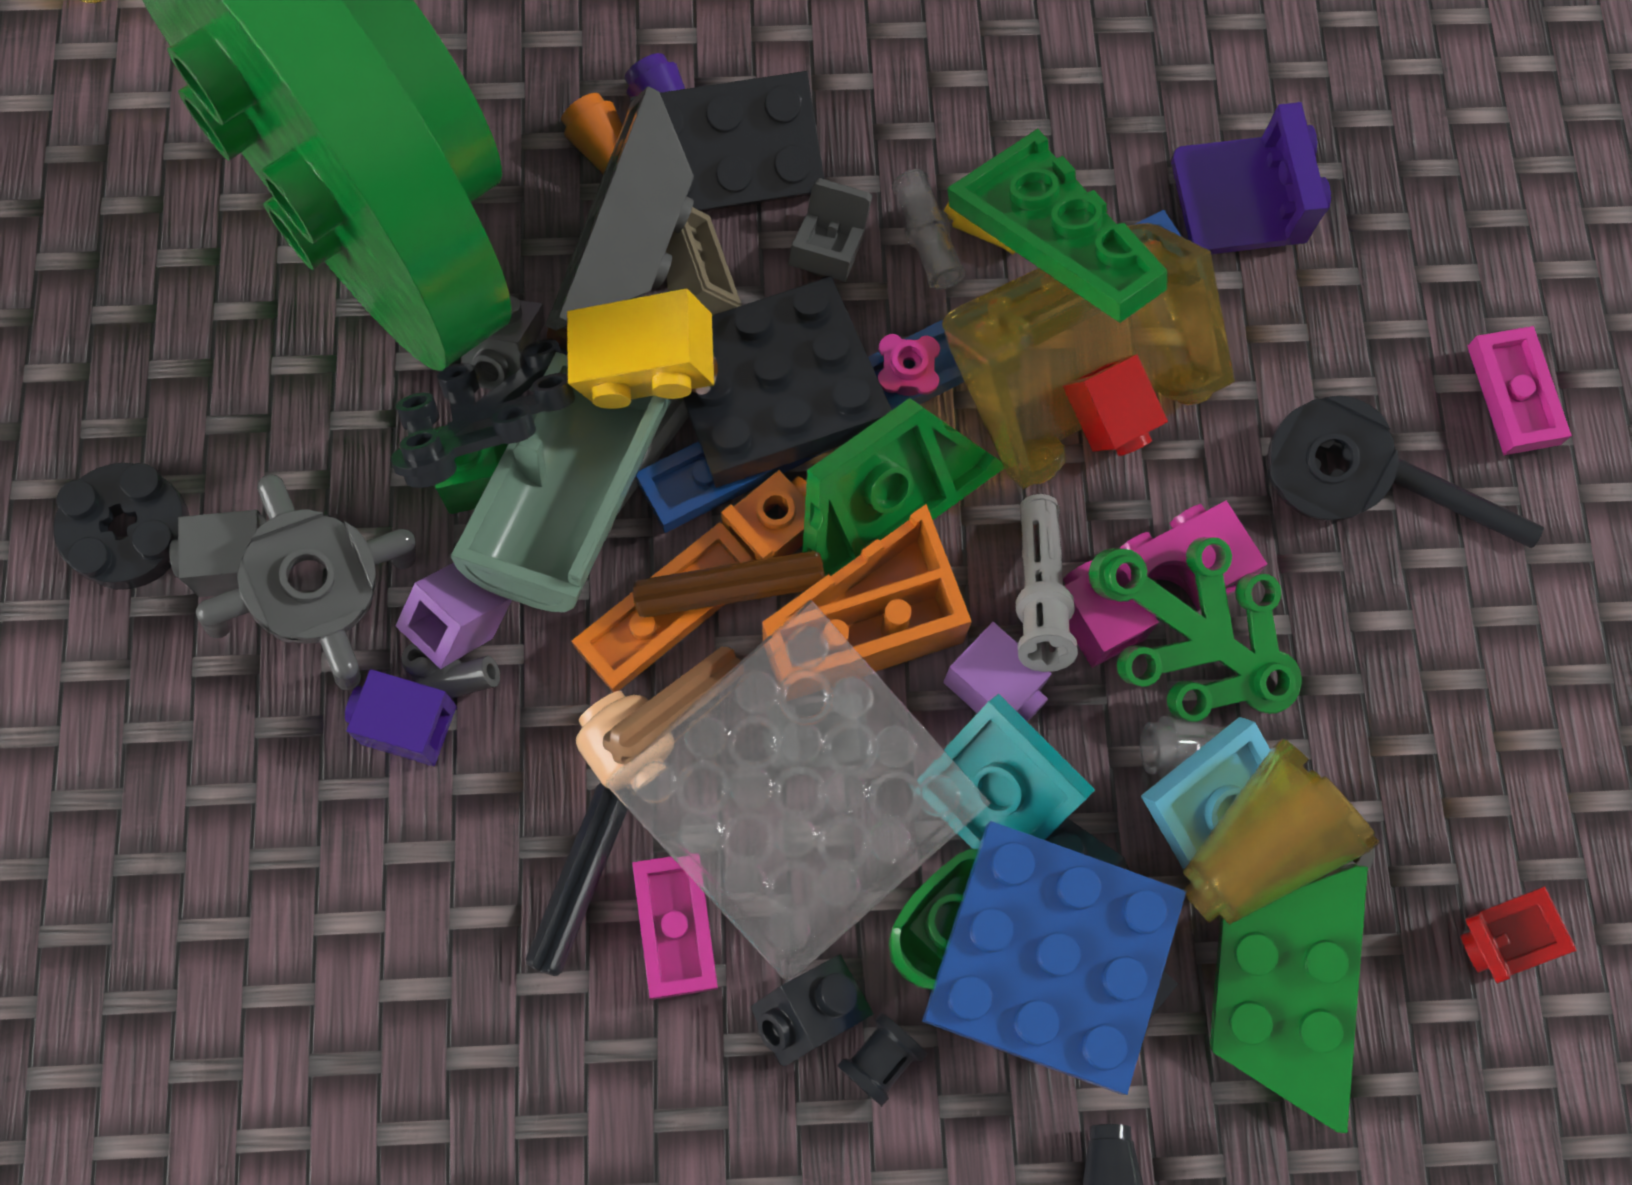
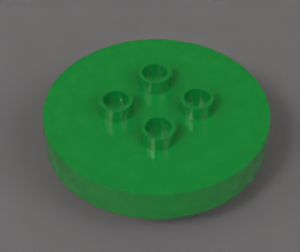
[142,0,512,371]

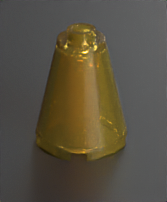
[1182,738,1380,925]

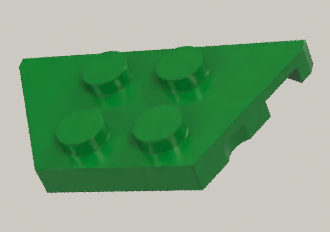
[802,398,1004,592]
[1209,864,1368,1133]

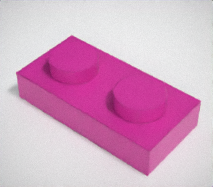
[1467,326,1572,455]
[632,852,718,1000]

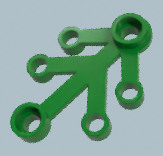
[1089,537,1302,722]

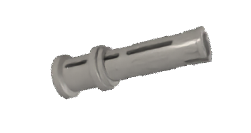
[1015,494,1078,672]

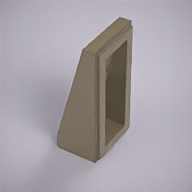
[666,207,741,315]

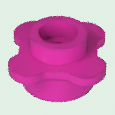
[878,334,940,396]

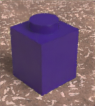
[345,669,457,767]

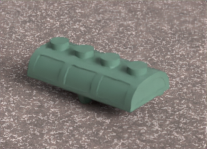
[451,352,672,612]

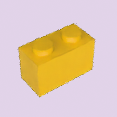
[567,288,714,409]

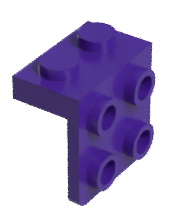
[1171,102,1331,255]

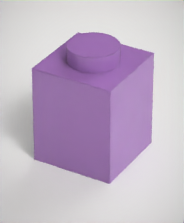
[395,563,512,669]
[943,622,1051,722]

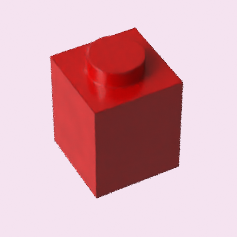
[1063,354,1168,456]

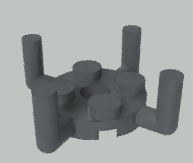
[196,474,416,690]

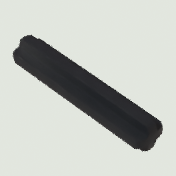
[526,783,632,976]

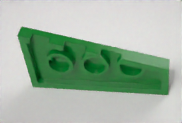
[947,128,1167,323]

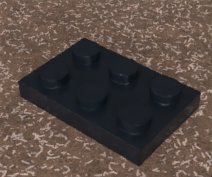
[631,71,824,212]

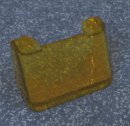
[942,223,1235,489]

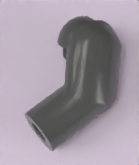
[401,643,500,699]

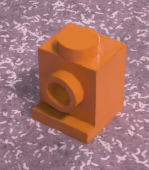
[721,470,807,560]

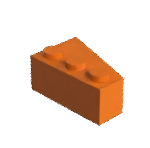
[762,504,972,702]

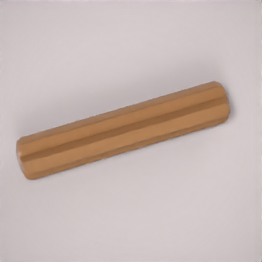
[602,647,744,764]

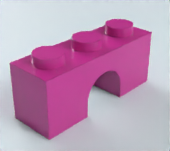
[1063,500,1267,668]

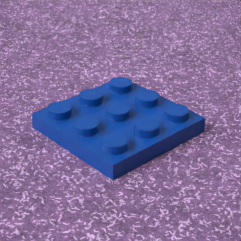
[922,821,1187,1095]

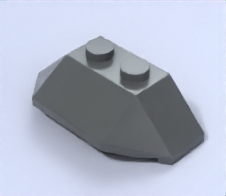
[545,86,694,331]

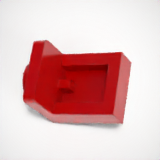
[1460,886,1577,984]

